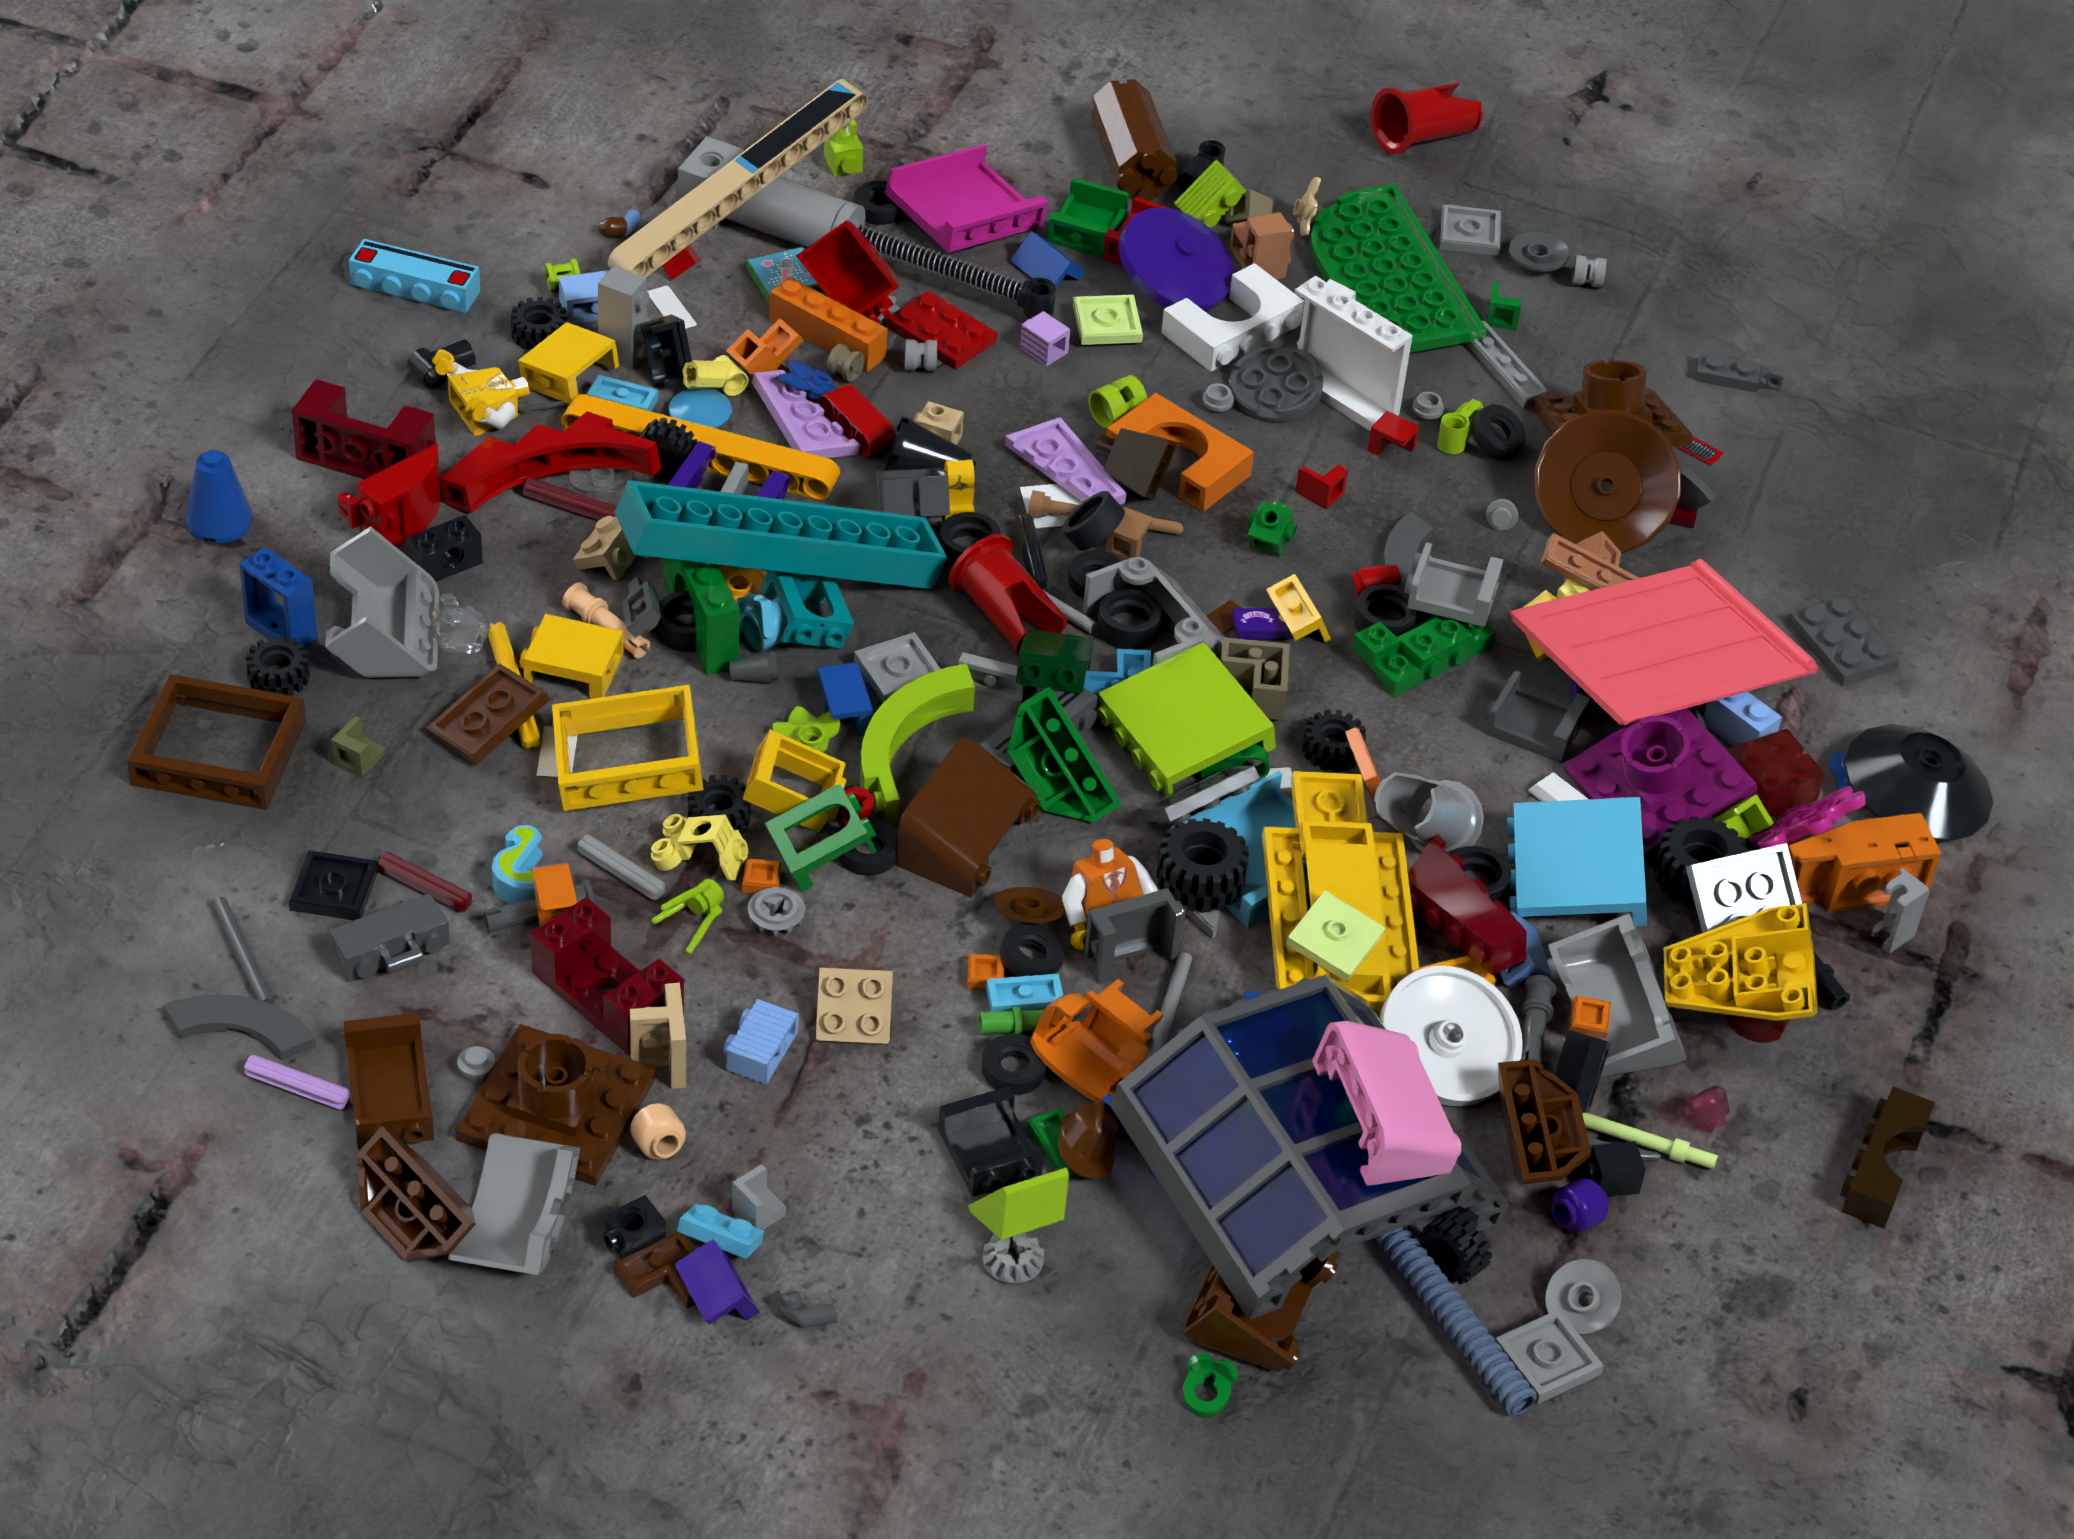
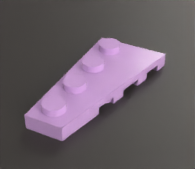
[752,370,860,458]
[1005,417,1126,505]

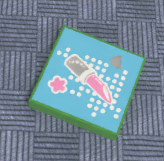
[746,246,824,304]

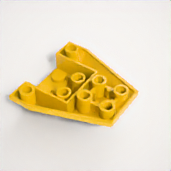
[1663,903,1818,1021]

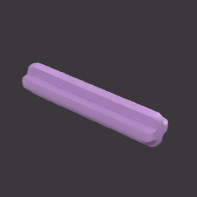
[244,1055,350,1110]

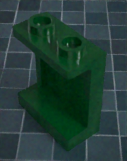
[1016,629,1094,693]

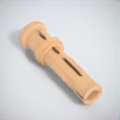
[562,582,650,659]

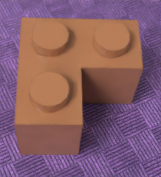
[1229,212,1294,280]

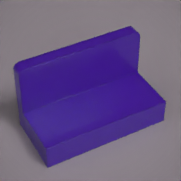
[675,1239,759,1324]

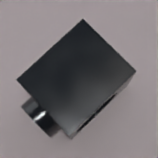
[603,1195,666,1259]

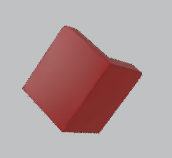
[662,245,701,280]
[1367,411,1420,456]
[1295,464,1348,509]

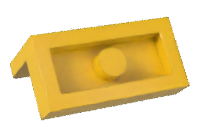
[1266,574,1331,642]

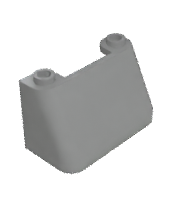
[1547,914,1687,1077]

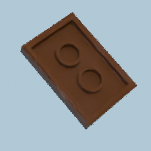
[426,663,549,765]

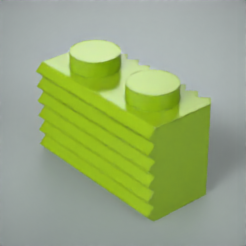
[1174,159,1246,228]

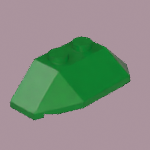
[1007,686,1122,823]

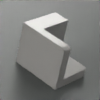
[732,1165,786,1230]

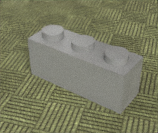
[598,266,650,369]

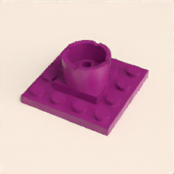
[1563,708,1757,861]

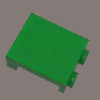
[1047,178,1129,258]

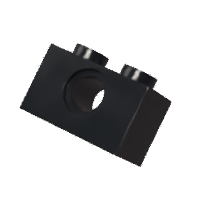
[406,515,483,582]

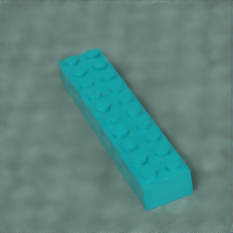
[614,480,948,589]

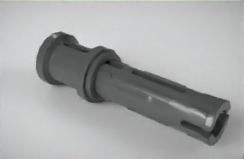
[484,879,596,933]
[1521,975,1557,1064]

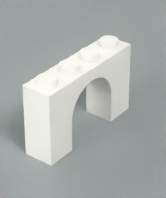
[1161,263,1304,372]

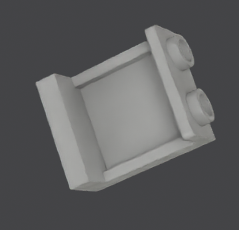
[1404,542,1504,627]

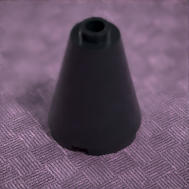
[885,416,976,471]

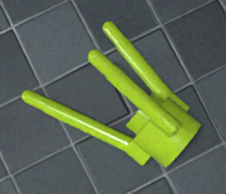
[651,879,724,954]

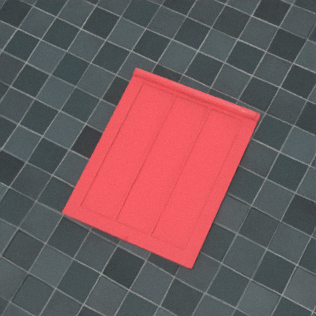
[1509,559,1818,726]

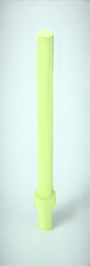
[1500,1097,1718,1170]

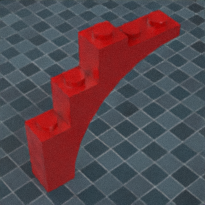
[440,411,661,513]

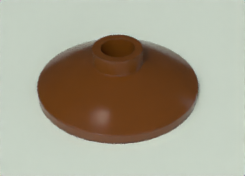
[994,887,1065,925]

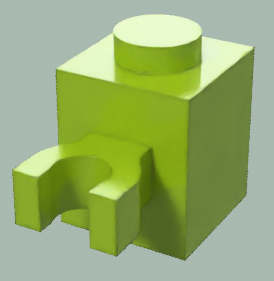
[824,119,864,177]

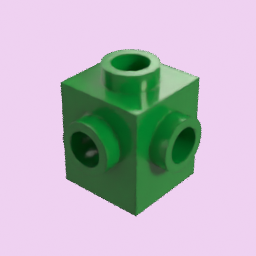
[1247,500,1297,557]

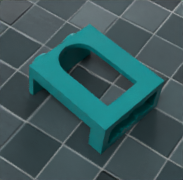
[760,571,854,649]

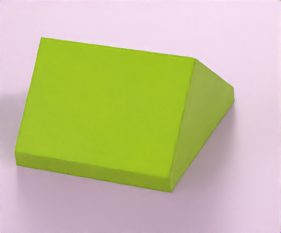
[968,1167,1069,1240]

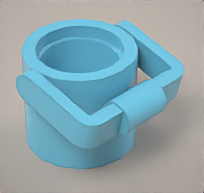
[737,593,789,652]

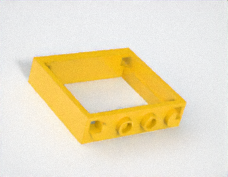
[552,684,704,811]

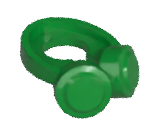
[1183,1353,1238,1417]

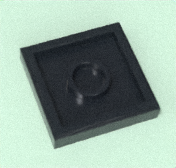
[289,850,379,921]

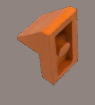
[532,863,577,927]

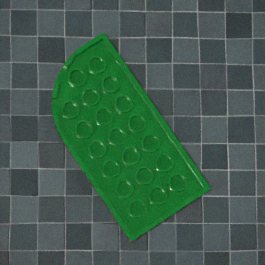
[1310,183,1487,353]

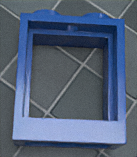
[239,547,318,647]

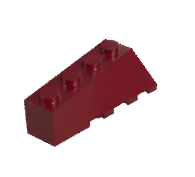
[1408,834,1527,975]

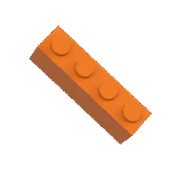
[769,277,888,372]

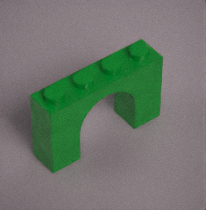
[664,558,740,675]

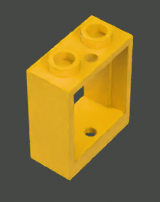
[743,729,847,833]

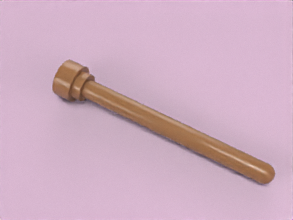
[1028,490,1184,535]

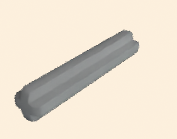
[577,834,666,900]

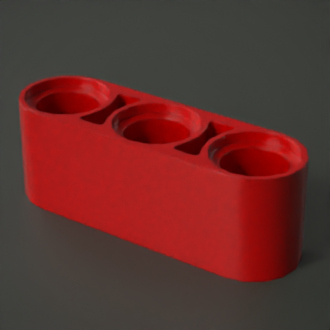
[819,384,896,458]

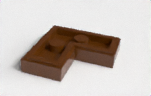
[613,1232,695,1308]

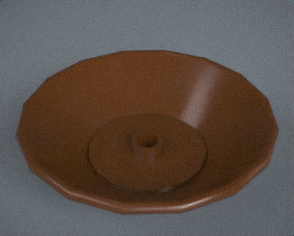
[1534,410,1681,554]

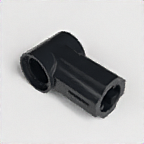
[1176,140,1225,192]
[407,339,476,389]

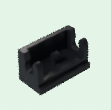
[640,314,692,387]

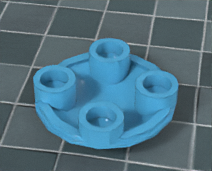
[669,389,732,429]

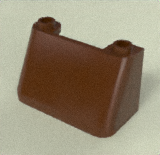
[896,737,1040,898]
[1181,1195,1339,1372]

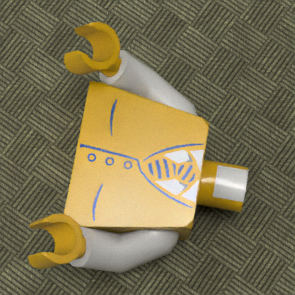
[432,349,530,436]

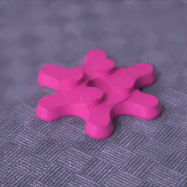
[1747,786,1866,849]

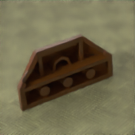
[1498,1059,1591,1184]
[356,1126,476,1262]

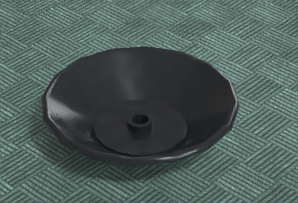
[1844,724,1993,842]

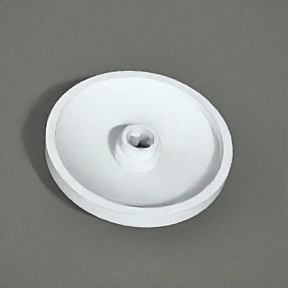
[1380,966,1523,1107]

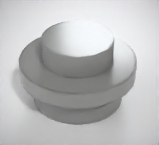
[1202,383,1234,412]
[1412,392,1444,420]
[1486,499,1518,531]
[457,1046,495,1082]

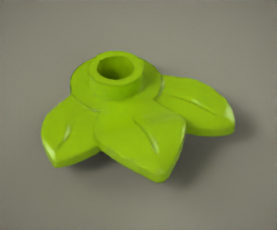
[772,706,840,753]

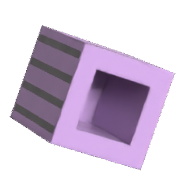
[1020,311,1070,366]

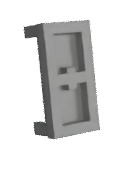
[1871,868,1930,954]

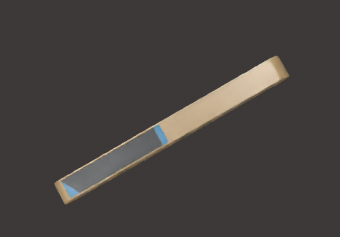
[608,79,868,278]

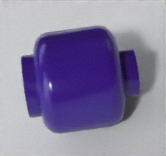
[1551,1178,1608,1233]

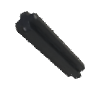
[1015,514,1048,589]

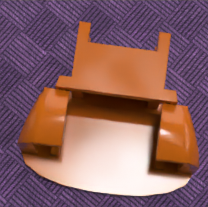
[1030,979,1164,1102]

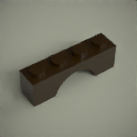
[1840,1086,1935,1229]

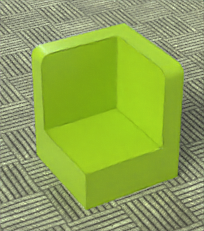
[1712,794,1773,840]

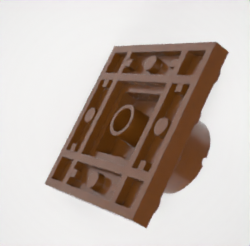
[1533,360,1692,446]
[456,1024,657,1186]

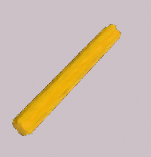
[487,622,540,749]

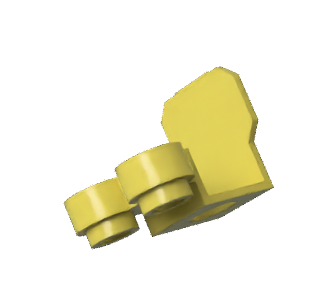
[651,814,748,880]

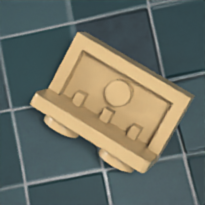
[573,516,637,580]

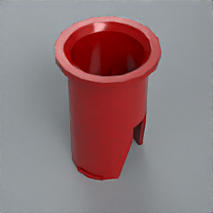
[1370,82,1483,154]
[948,534,1068,655]

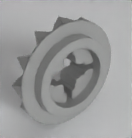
[748,887,805,936]
[983,1233,1044,1283]

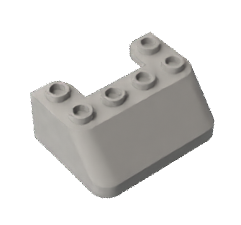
[325,526,439,678]

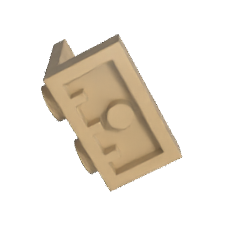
[816,968,893,1045]

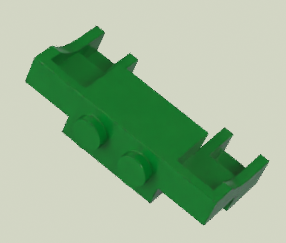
[1352,614,1496,697]

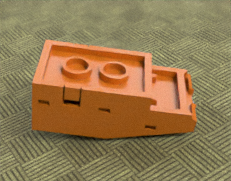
[1788,813,1942,913]

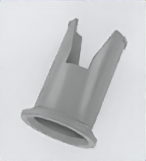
[1374,772,1484,855]

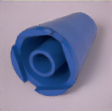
[185,450,253,543]

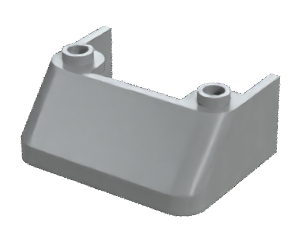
[1083,557,1224,666]

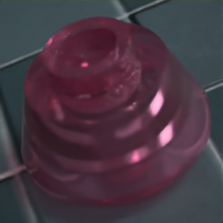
[1681,1085,1730,1132]

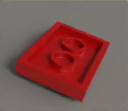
[886,290,997,370]

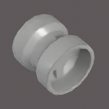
[1572,255,1607,288]
[904,339,937,371]

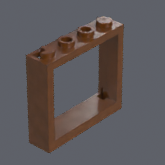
[127,674,306,810]

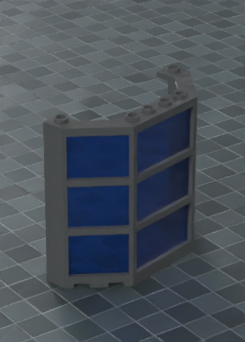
[1110,974,1509,1320]

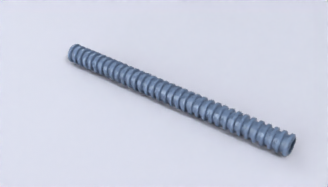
[1282,1097,1537,1416]

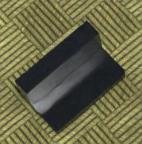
[1554,1030,1611,1113]

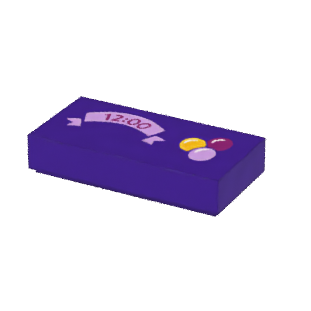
[1231,608,1294,640]

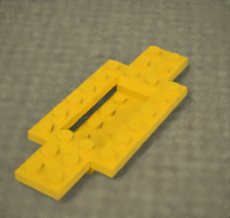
[1262,771,1420,1077]

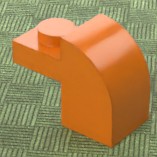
[726,318,804,377]

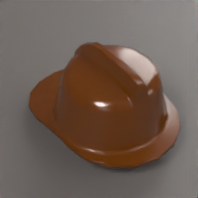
[1058,1099,1119,1179]

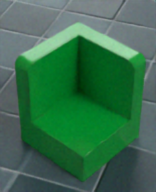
[1487,281,1522,331]

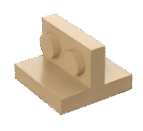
[630,983,686,1089]

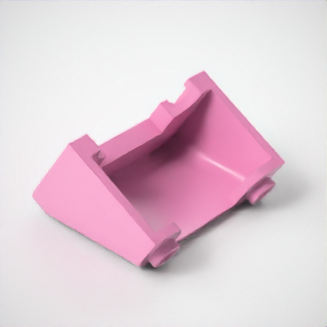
[1312,1021,1461,1186]

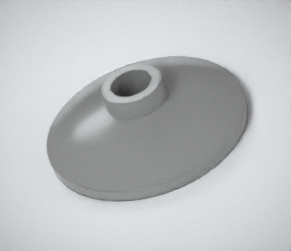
[1545,1259,1622,1335]

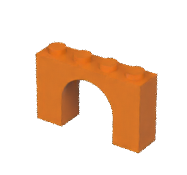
[1106,392,1254,512]

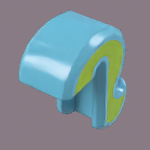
[492,825,543,904]

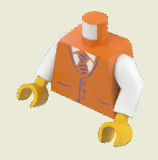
[1062,839,1159,950]

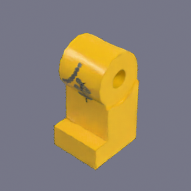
[944,459,975,520]

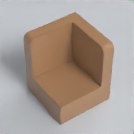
[1106,507,1153,561]

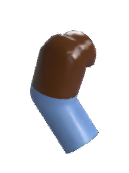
[599,209,641,238]

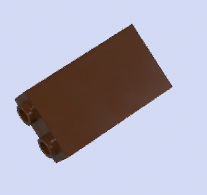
[344,1013,434,1149]

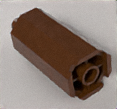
[1091,79,1177,201]

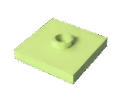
[1073,295,1143,345]
[1286,891,1386,982]

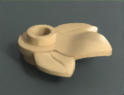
[1293,177,1321,236]

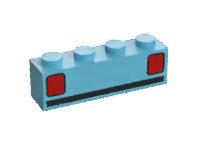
[349,239,480,313]

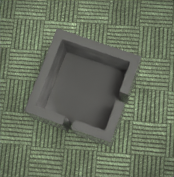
[876,467,950,522]

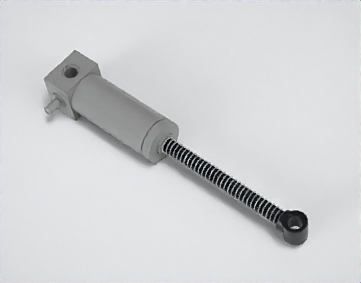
[678,136,1056,319]

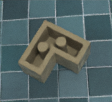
[1220,637,1290,720]

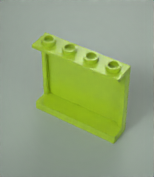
[1097,641,1276,796]

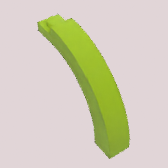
[860,663,975,825]

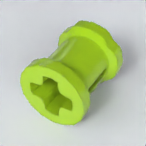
[544,259,580,291]

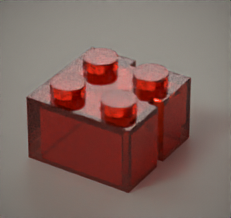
[1729,729,1825,817]

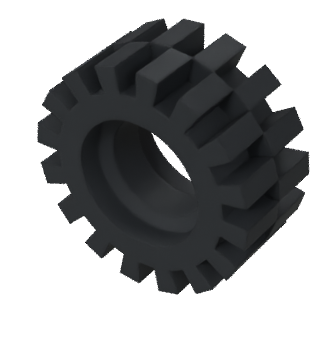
[511,297,568,350]
[640,418,698,480]
[246,636,310,696]
[1302,709,1366,772]
[688,775,751,834]
[1420,1209,1492,1284]

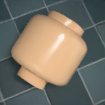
[630,1103,686,1160]

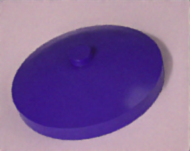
[1119,207,1234,312]

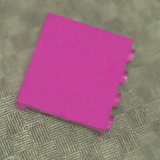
[885,144,1049,253]

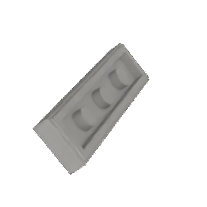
[1465,321,1549,409]

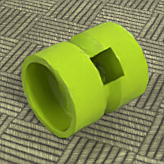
[1088,375,1147,429]

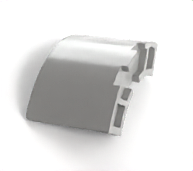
[448,1133,580,1275]

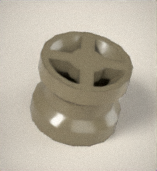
[826,343,865,382]

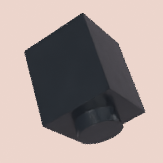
[1584,1141,1646,1197]

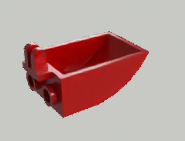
[796,220,899,323]
[338,443,441,547]

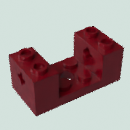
[292,379,436,479]
[530,897,684,1055]

